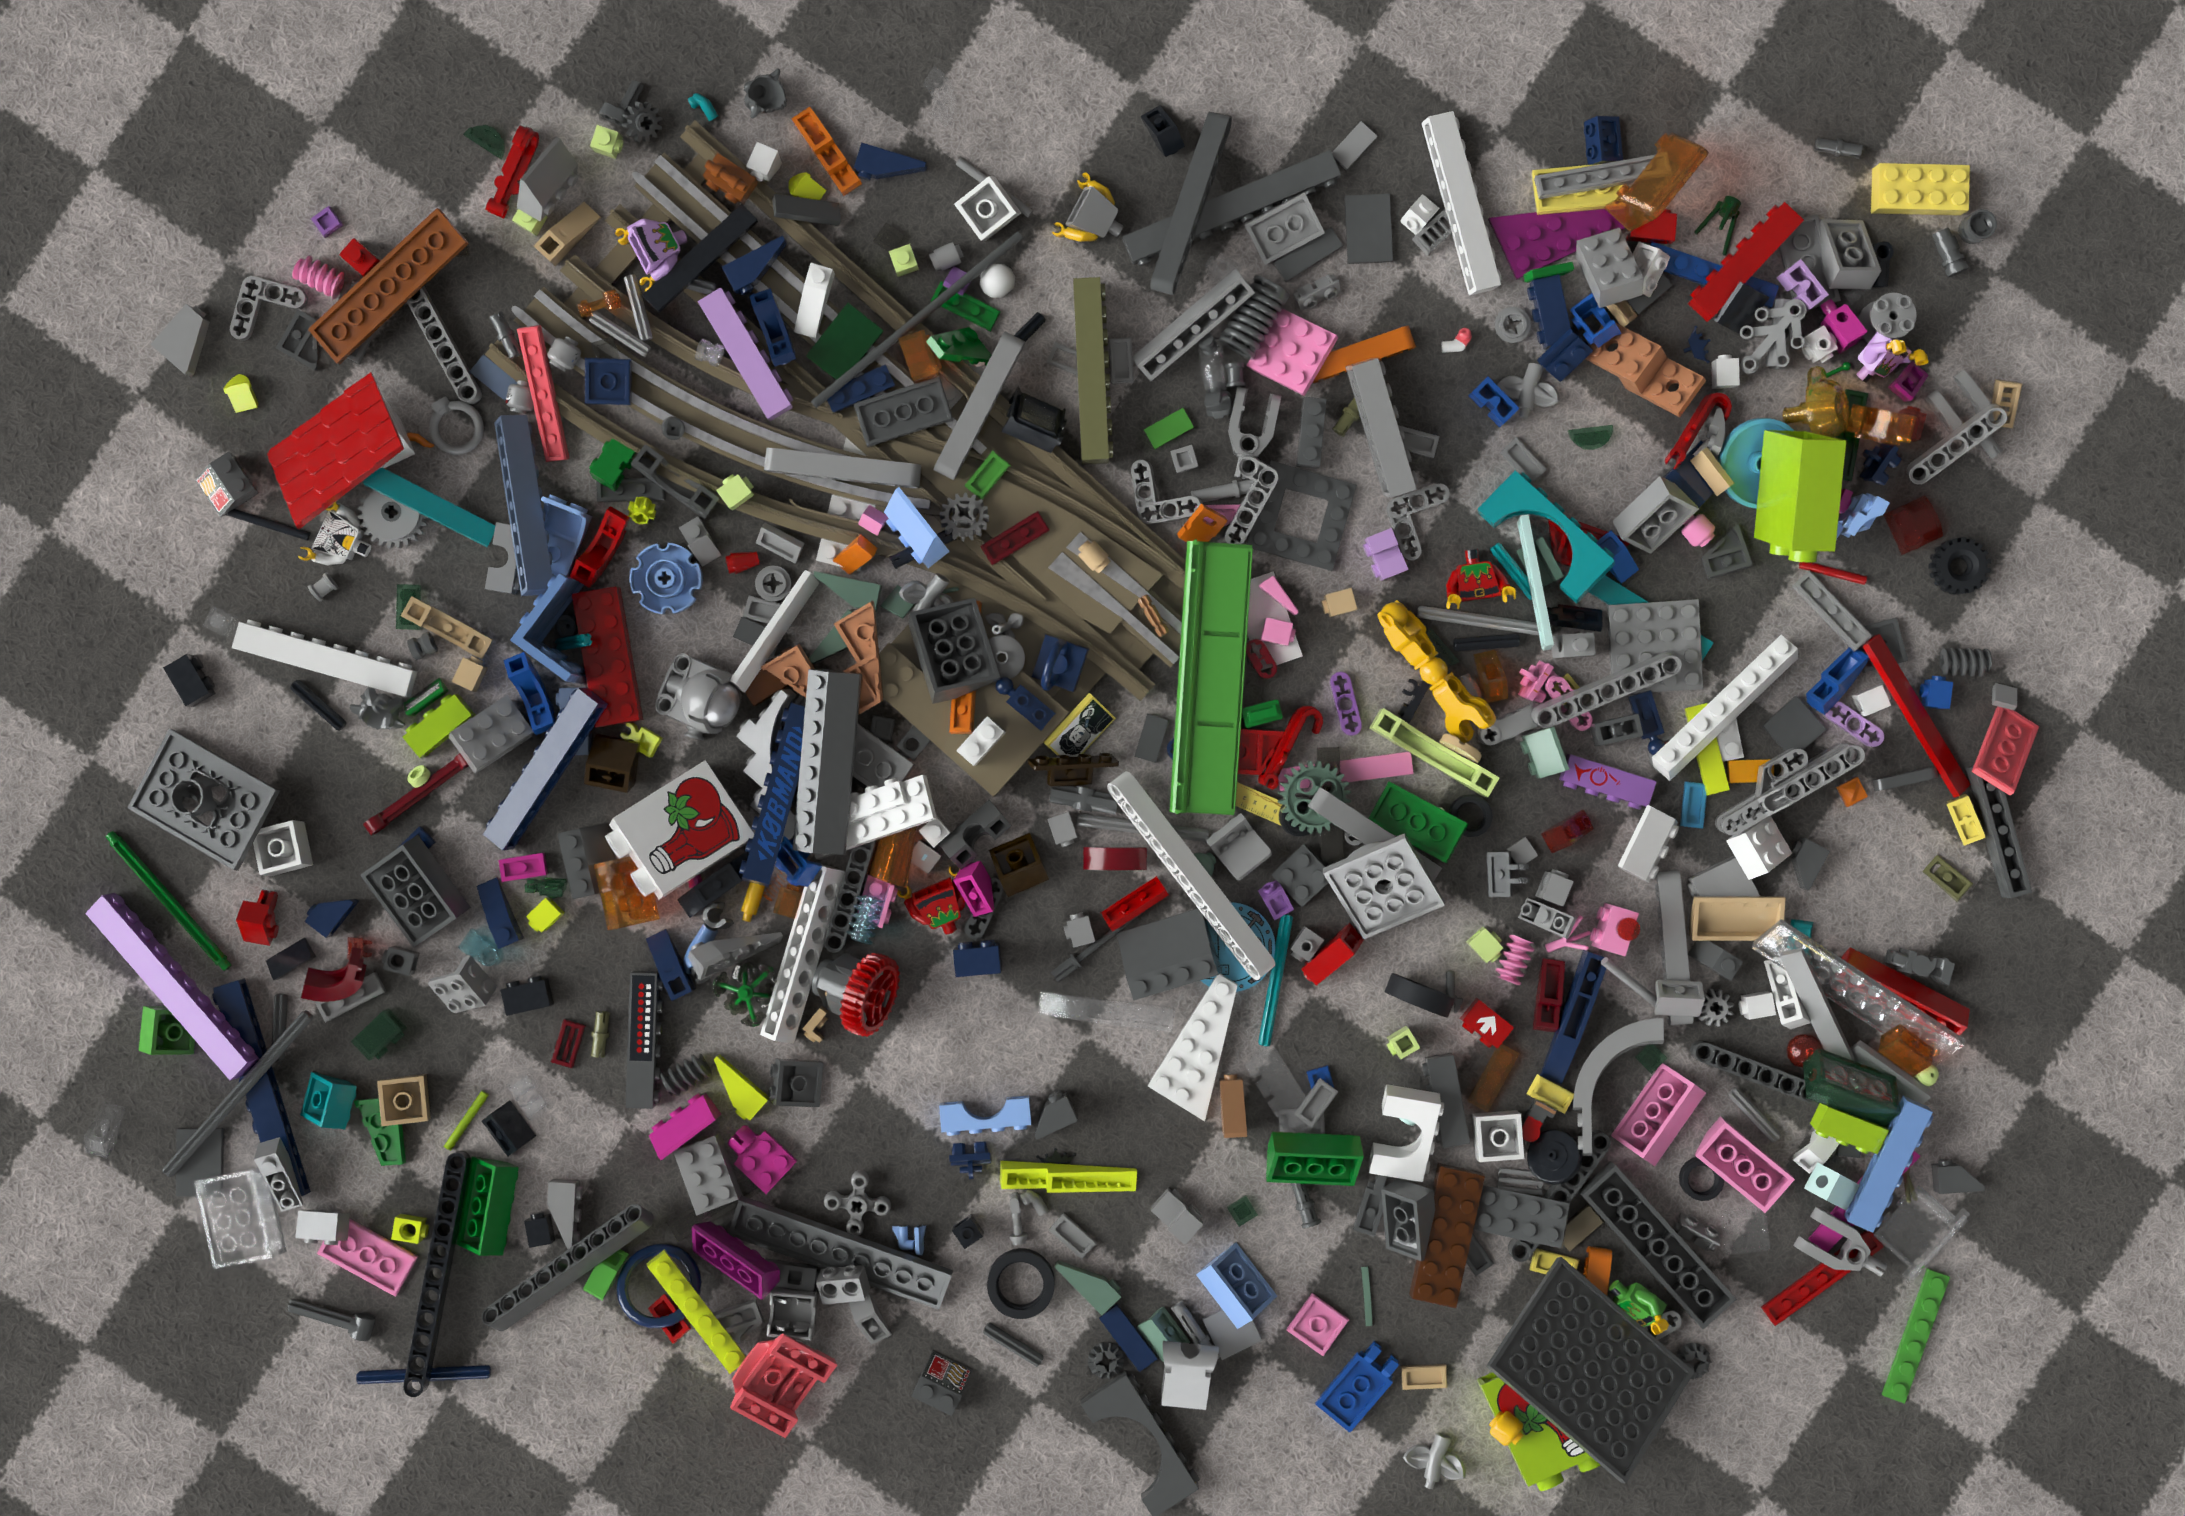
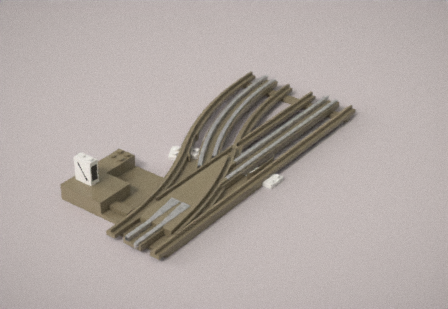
[485,120,1186,797]

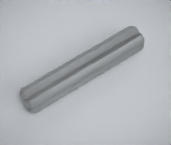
[624,274,653,341]
[589,311,651,357]
[1728,1087,1781,1142]

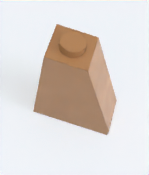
[1219,1074,1247,1138]

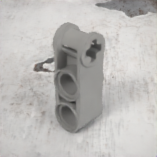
[1477,703,1542,745]

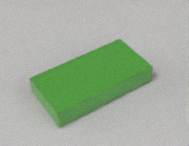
[1144,408,1194,450]
[964,451,1011,500]

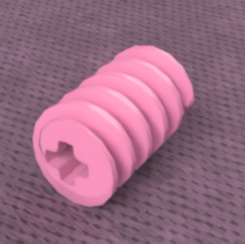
[292,255,345,299]
[1495,935,1535,985]

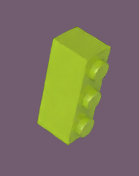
[402,694,476,758]
[1810,1100,1889,1155]

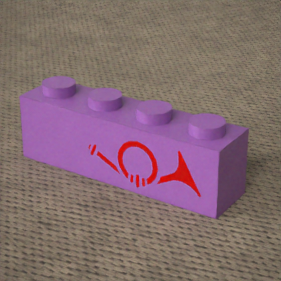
[1559,754,1656,810]

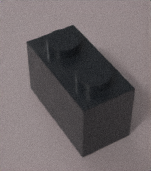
[163,654,216,707]
[500,975,554,1016]

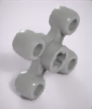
[824,1170,891,1236]

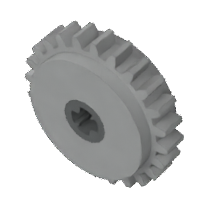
[357,479,430,548]

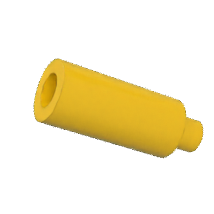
[741,882,765,922]

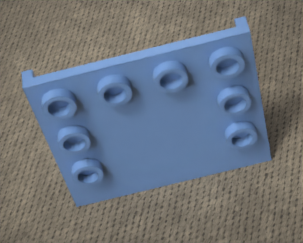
[510,573,587,684]

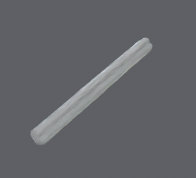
[1417,606,1539,635]
[1076,814,1209,842]

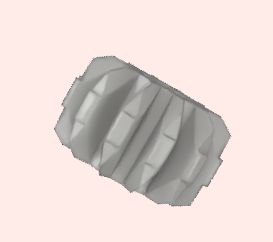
[1698,988,1734,1027]

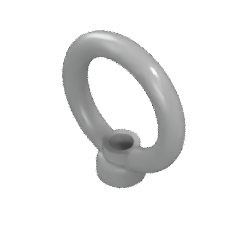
[429,397,484,455]

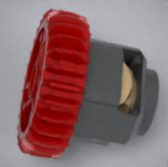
[812,953,900,1037]

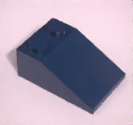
[1664,440,1714,508]

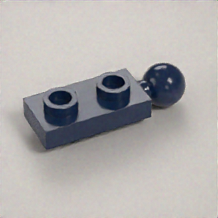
[995,677,1056,731]
[1628,690,1665,756]

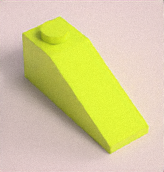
[714,1054,769,1120]

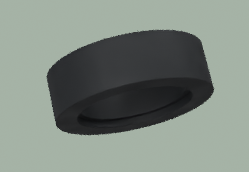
[1384,973,1455,1018]
[987,1248,1055,1319]

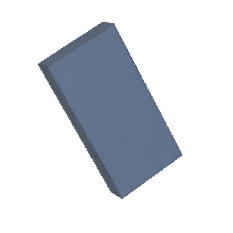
[469,354,517,401]

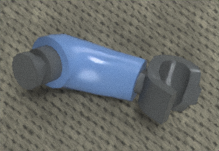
[683,902,734,984]

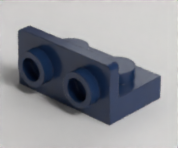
[1584,116,1623,165]

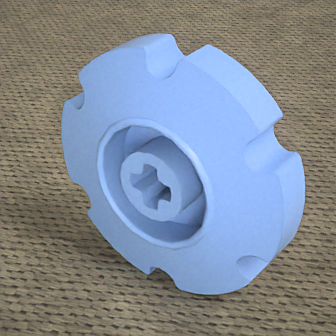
[629,543,703,615]

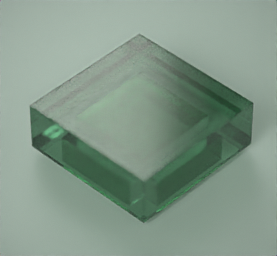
[1635,1044,1667,1074]
[1227,1195,1258,1227]

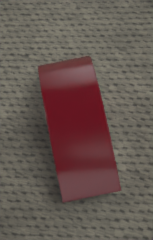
[1083,847,1147,870]

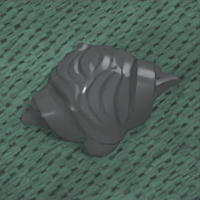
[744,68,787,119]
[350,687,405,730]

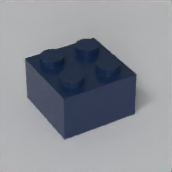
[953,939,1002,978]

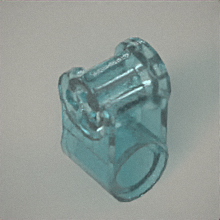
[458,928,504,966]

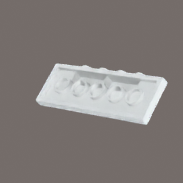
[815,775,937,860]

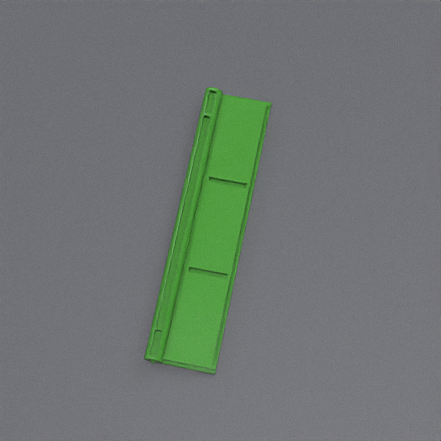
[1169,539,1253,815]

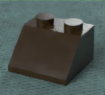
[989,833,1049,897]

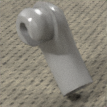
[1020,1189,1049,1217]

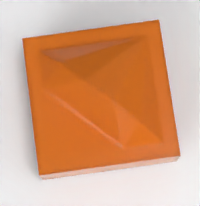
[1836,777,1868,807]

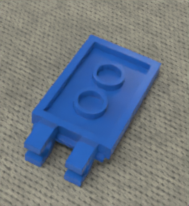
[1315,1341,1399,1432]

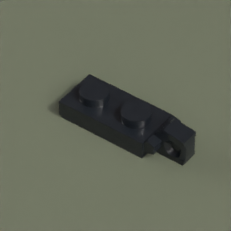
[1547,604,1603,632]

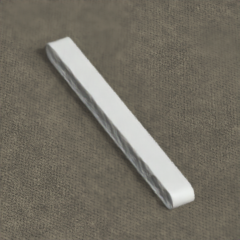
[1107,771,1275,980]

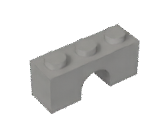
[485,522,520,595]

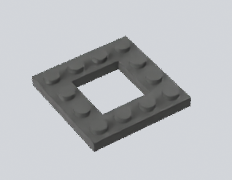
[1246,460,1357,571]

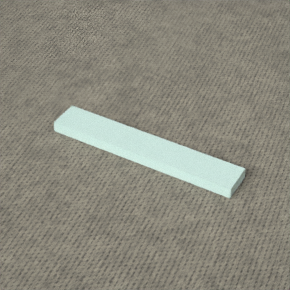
[1517,514,1554,651]

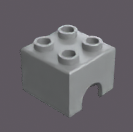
[766,1287,819,1341]

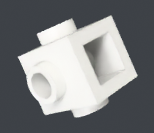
[1799,325,1838,363]

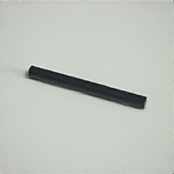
[226,509,311,541]

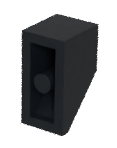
[1141,105,1185,157]

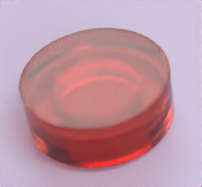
[1616,917,1640,941]

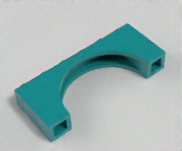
[1477,470,1615,604]

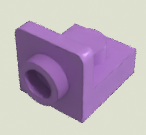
[1258,880,1294,920]

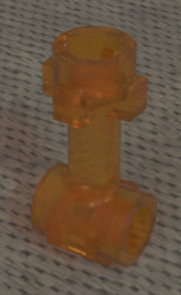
[577,289,622,317]

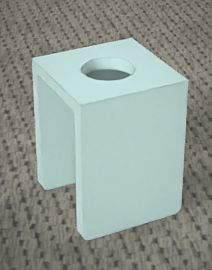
[1804,1162,1860,1210]

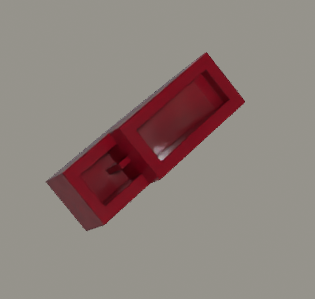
[1533,958,1565,1033]

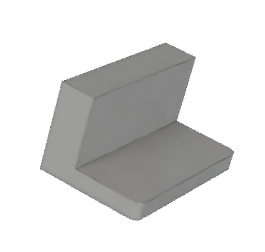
[1654,980,1705,1017]

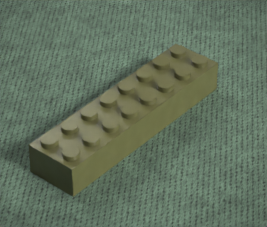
[1073,277,1113,465]

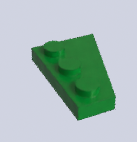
[926,327,992,366]
[354,1098,406,1166]

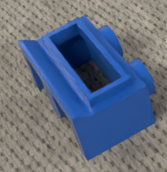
[1570,293,1621,348]
[775,836,822,887]

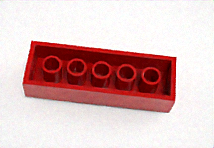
[572,586,644,728]

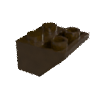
[584,734,640,793]

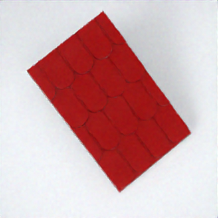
[267,372,415,529]

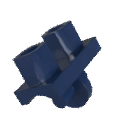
[1859,443,1902,485]
[949,1142,991,1179]

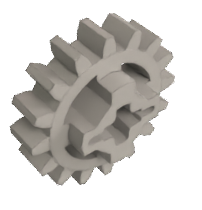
[940,493,989,542]

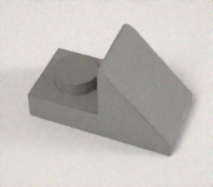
[679,517,722,567]

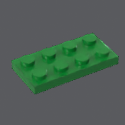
[1368,781,1468,864]

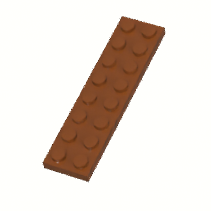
[308,208,469,364]

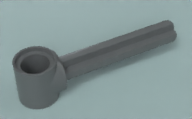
[288,1299,376,1341]

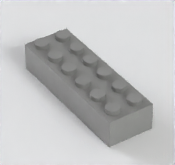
[1345,358,1418,498]

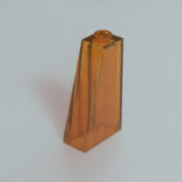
[867,826,917,888]

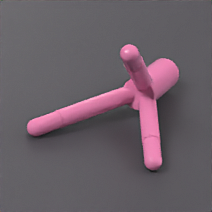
[1545,915,1591,953]

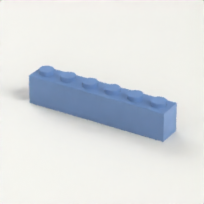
[1844,1096,1933,1233]

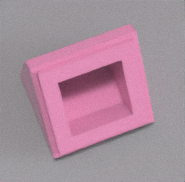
[858,505,888,536]

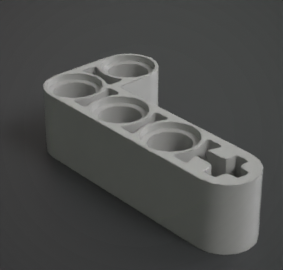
[1225,455,1278,544]

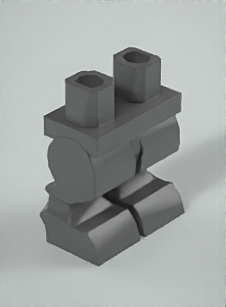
[1884,948,1955,985]

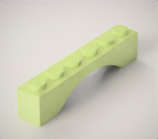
[1369,708,1499,797]

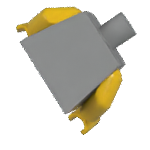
[1052,173,1123,242]

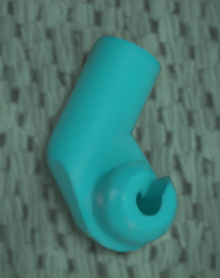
[688,93,719,121]

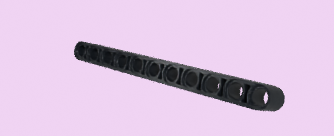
[403,1151,471,1397]

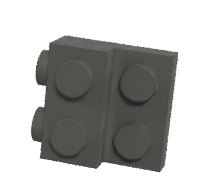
[768,1058,824,1107]

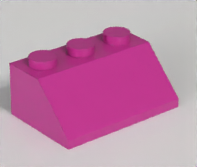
[648,1093,721,1160]

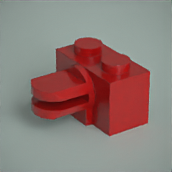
[236,889,279,946]

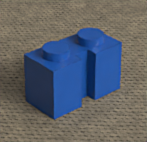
[1468,377,1520,428]

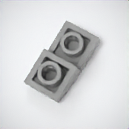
[1705,407,1725,460]

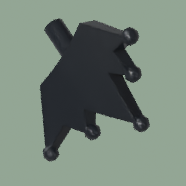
[1036,1148,1076,1164]

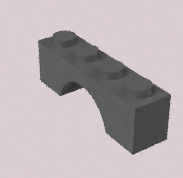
[631,444,719,519]

